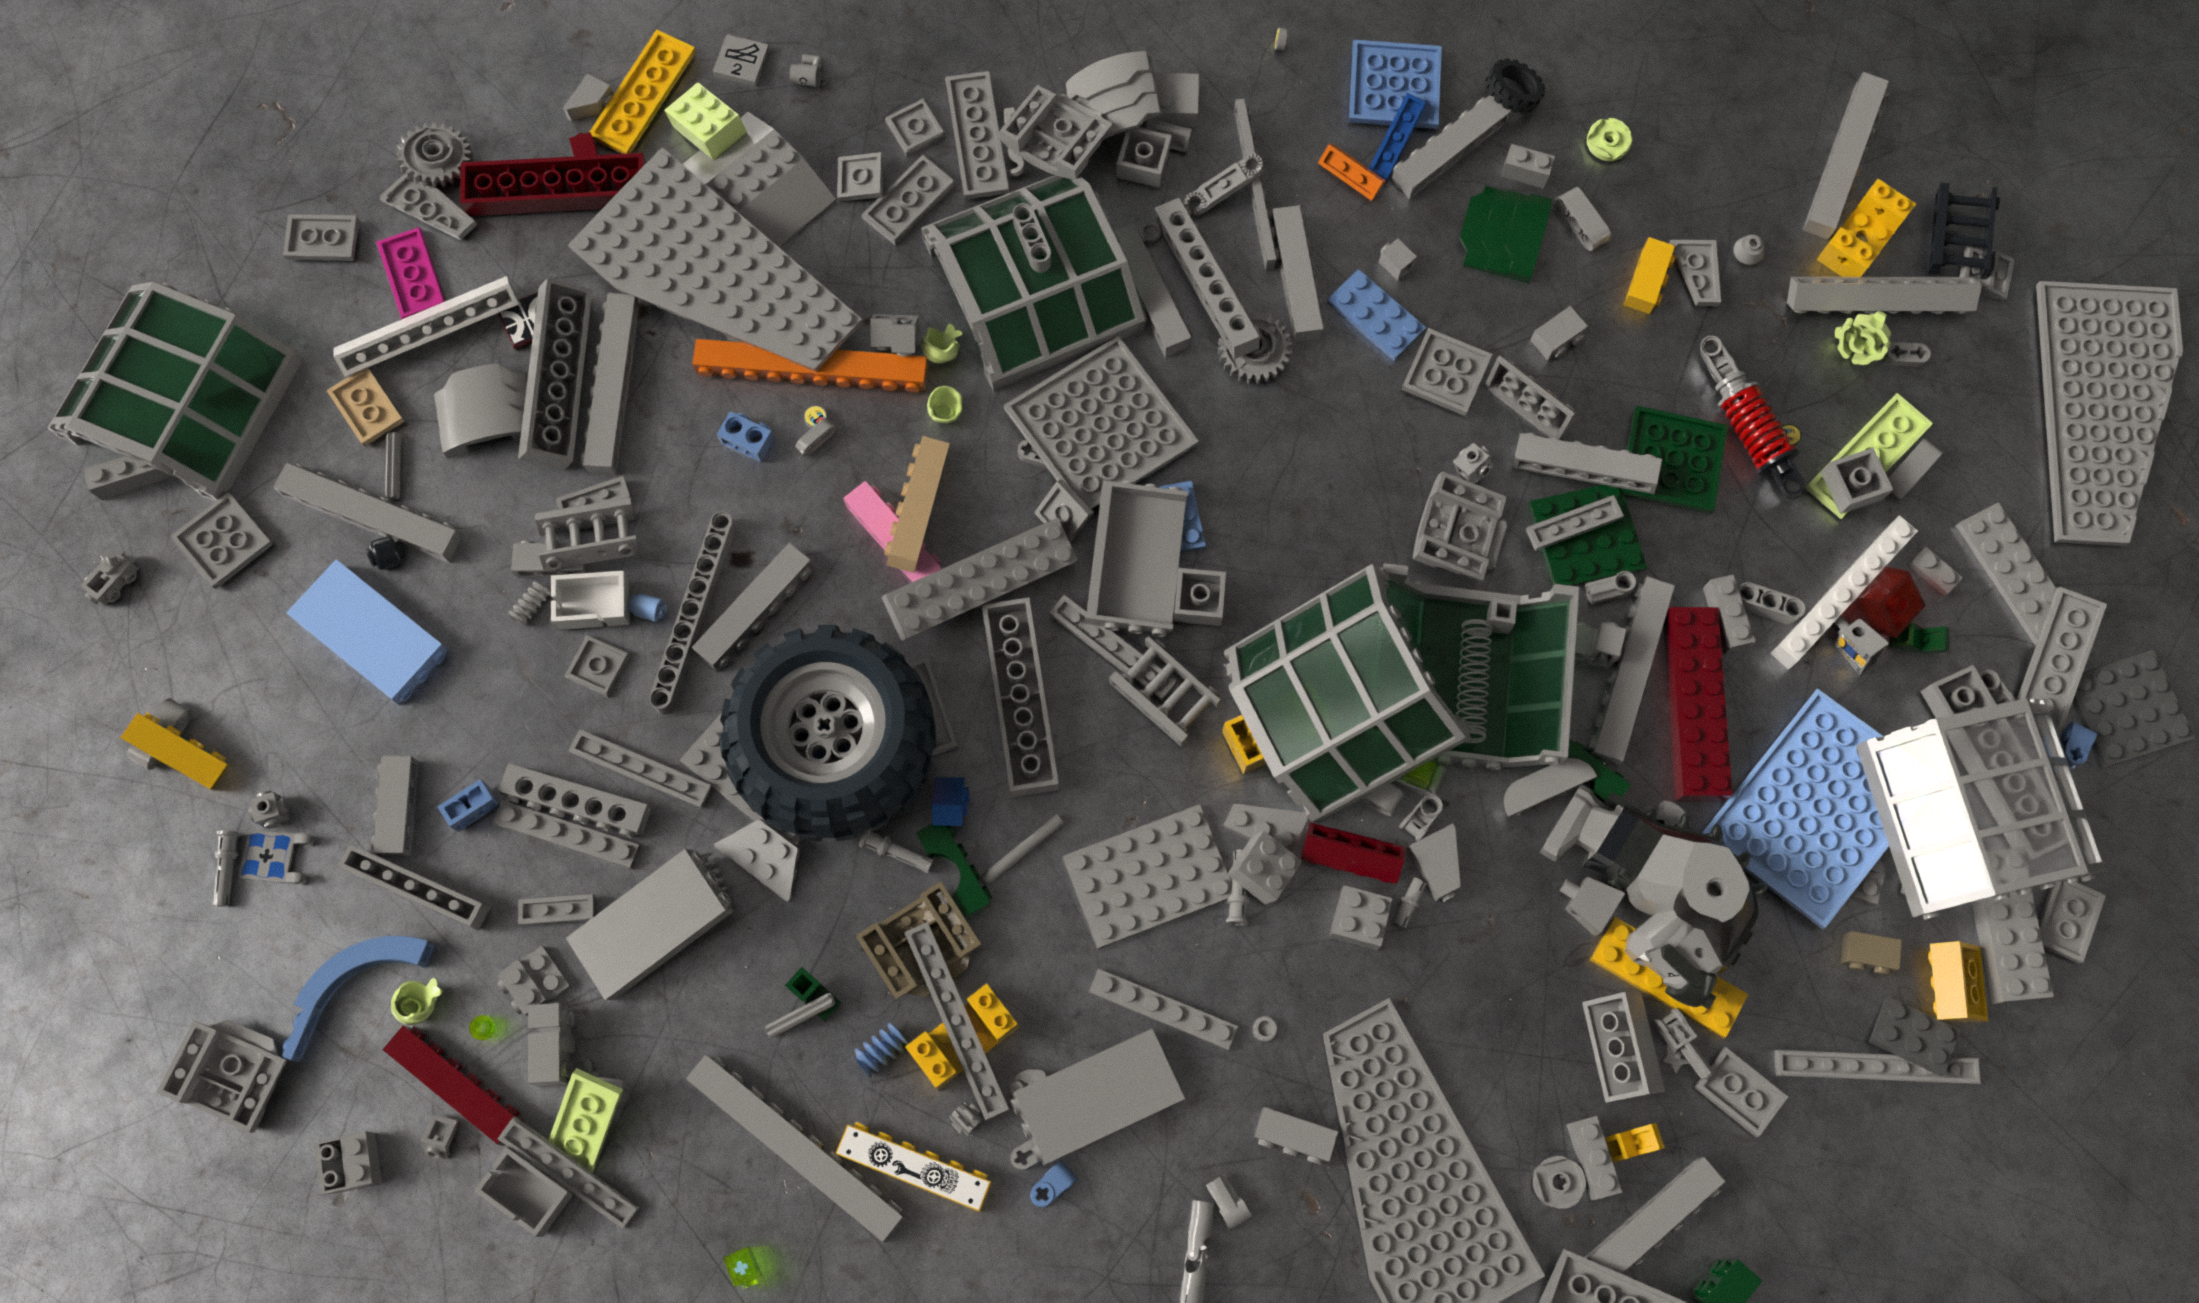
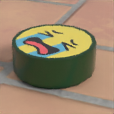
[1781,424,1802,446]

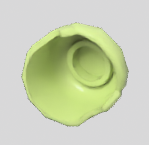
[927,386,962,424]

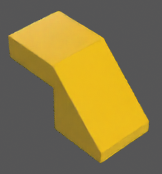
[1604,1123,1665,1163]

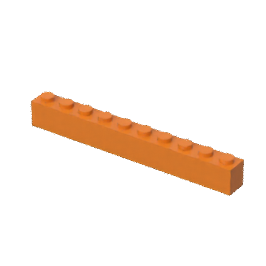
[692,339,928,393]

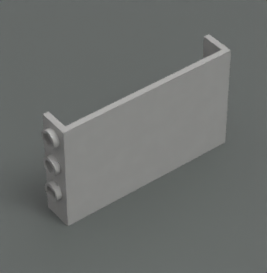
[1085,480,1188,637]

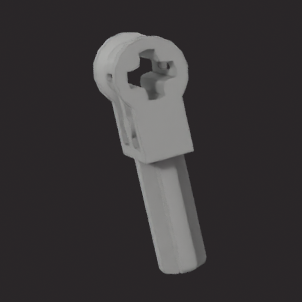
[1653,1008,1714,1080]

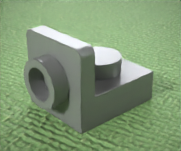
[420,1115,459,1159]

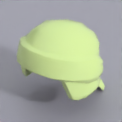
[920,324,962,364]
[391,978,443,1025]

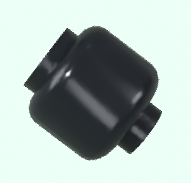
[366,536,405,570]

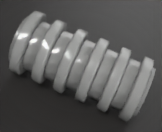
[508,581,551,626]

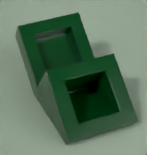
[1890,623,1950,654]
[785,967,842,1022]

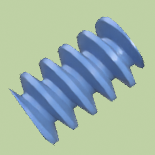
[855,1022,909,1078]

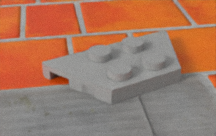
[714,819,800,902]

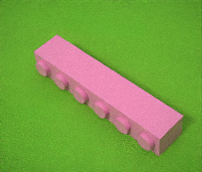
[843,481,942,582]

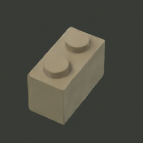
[1841,931,1902,976]

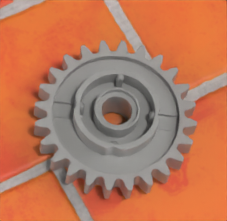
[396,122,472,188]
[1218,312,1292,384]

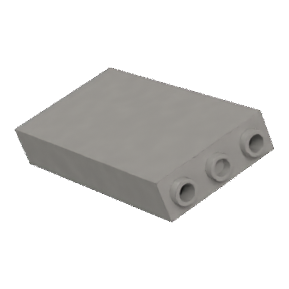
[566,849,734,1000]
[1010,1028,1185,1166]

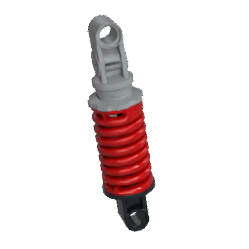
[1700,336,1805,499]

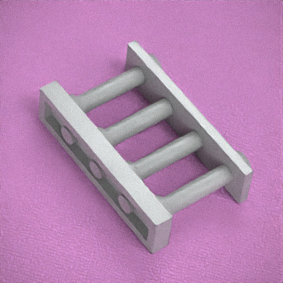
[535,497,640,571]
[1109,636,1221,747]

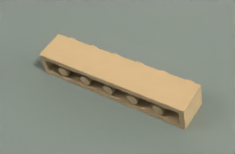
[884,436,950,573]

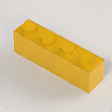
[120,712,230,790]

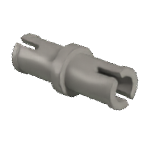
[1392,877,1428,929]

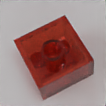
[1856,566,1926,638]

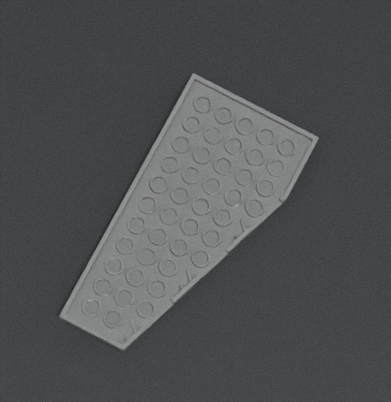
[568,147,863,372]
[2036,281,2183,546]
[1323,998,1545,1303]

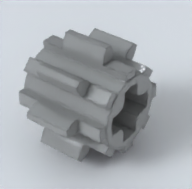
[949,1101,983,1135]

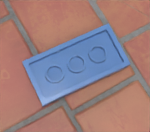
[1327,269,1426,361]

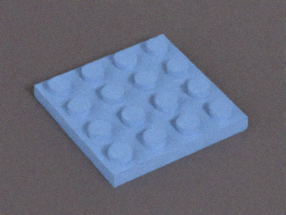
[1348,40,1442,129]

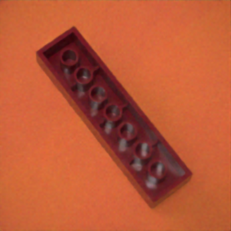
[460,153,647,216]
[1663,607,1733,802]

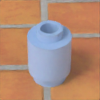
[628,593,667,622]

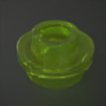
[469,1015,495,1041]

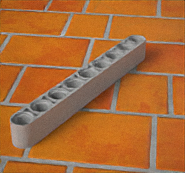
[649,511,736,715]

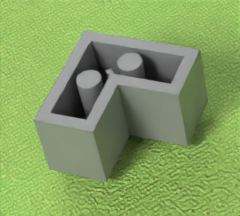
[871,314,919,356]
[1563,622,1626,669]

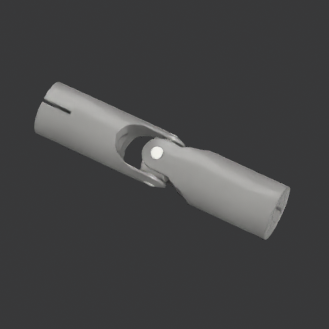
[1180,1200,1216,1303]

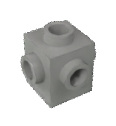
[1453,443,1493,484]
[248,791,290,828]

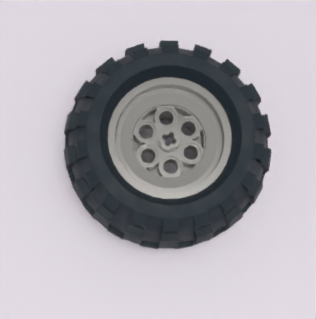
[719,625,936,842]

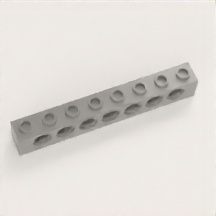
[1155,198,1262,359]

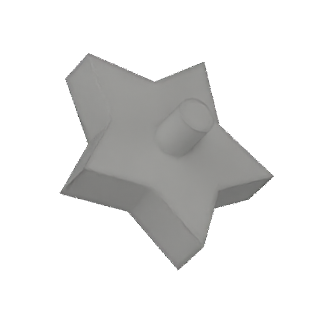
[1661,1045,1690,1074]

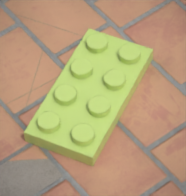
[549,1068,624,1172]

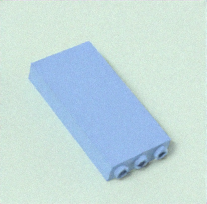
[286,559,448,705]

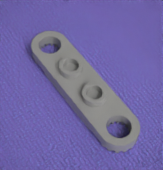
[1183,154,1265,216]

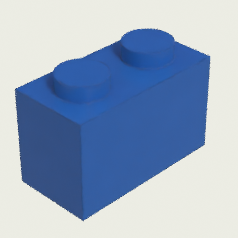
[932,777,970,826]

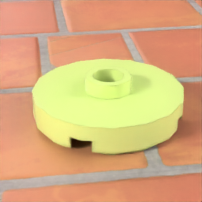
[1587,118,1632,161]

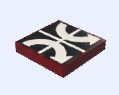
[498,292,538,351]

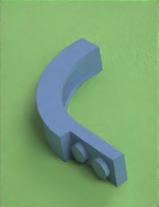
[282,936,435,1062]

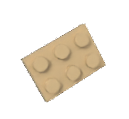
[326,367,405,447]

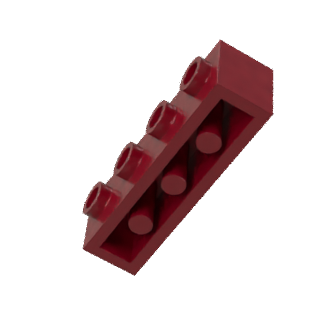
[1301,822,1406,884]

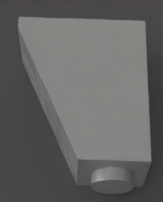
[1407,824,1461,902]

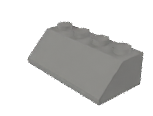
[1582,991,1665,1103]

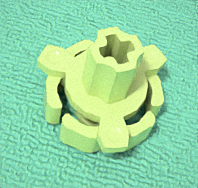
[1835,311,1892,365]

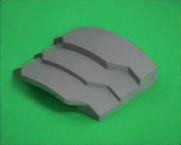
[1066,51,1162,140]
[999,85,1113,179]
[434,363,527,458]
[1413,471,1507,582]
[156,1020,287,1133]

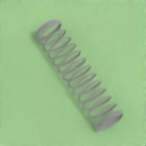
[1456,619,1493,743]

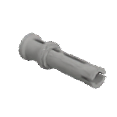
[859,829,934,874]
[212,830,241,907]
[1226,849,1250,926]

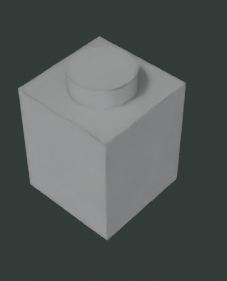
[1379,239,1417,281]
[1486,598,1517,635]

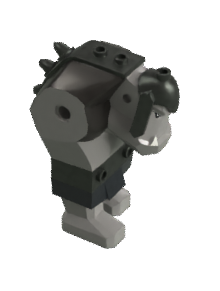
[1539,784,1767,1009]

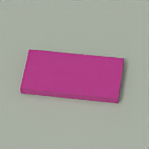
[376,227,446,319]

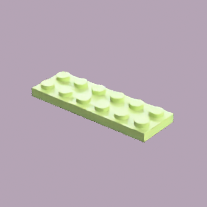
[1805,393,1933,519]

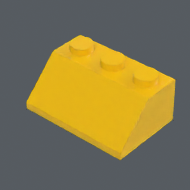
[1928,941,1989,1022]

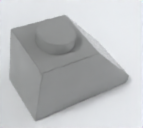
[563,73,614,121]

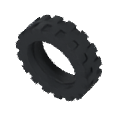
[1485,58,1546,114]

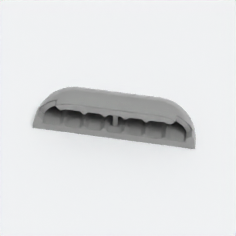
[1504,758,1597,818]

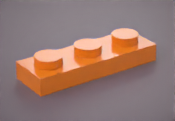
[1318,143,1386,201]

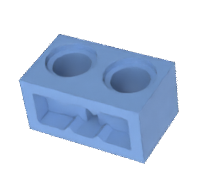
[716,411,774,462]
[437,779,500,832]

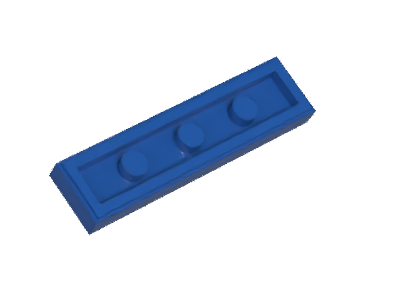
[1369,93,1427,183]

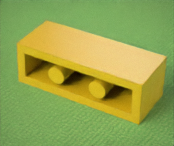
[1624,237,1676,314]

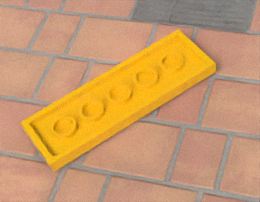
[590,29,696,154]
[1590,917,1749,1039]

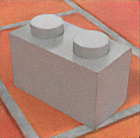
[1501,144,1555,189]
[1530,306,1588,361]

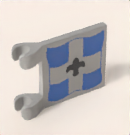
[239,830,315,885]

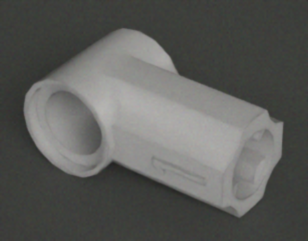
[1585,571,1636,604]
[1206,1174,1252,1231]

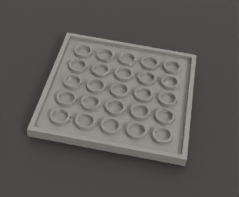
[1004,336,1199,511]

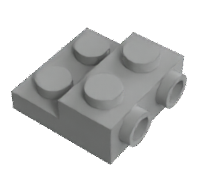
[497,946,571,1016]

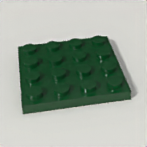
[1620,405,1728,514]
[1528,485,1647,586]

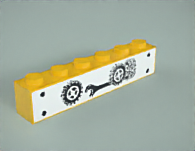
[836,1122,992,1212]

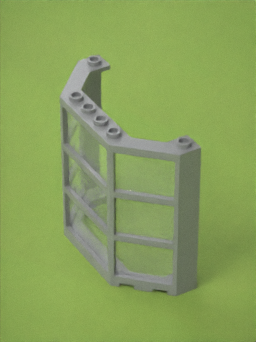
[1856,698,2106,920]

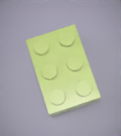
[664,83,747,160]

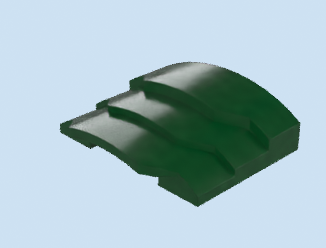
[1459,186,1552,284]

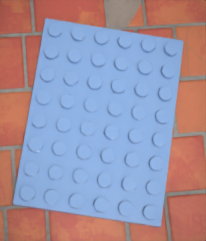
[1702,688,1941,929]

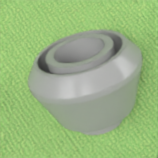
[1733,235,1765,265]

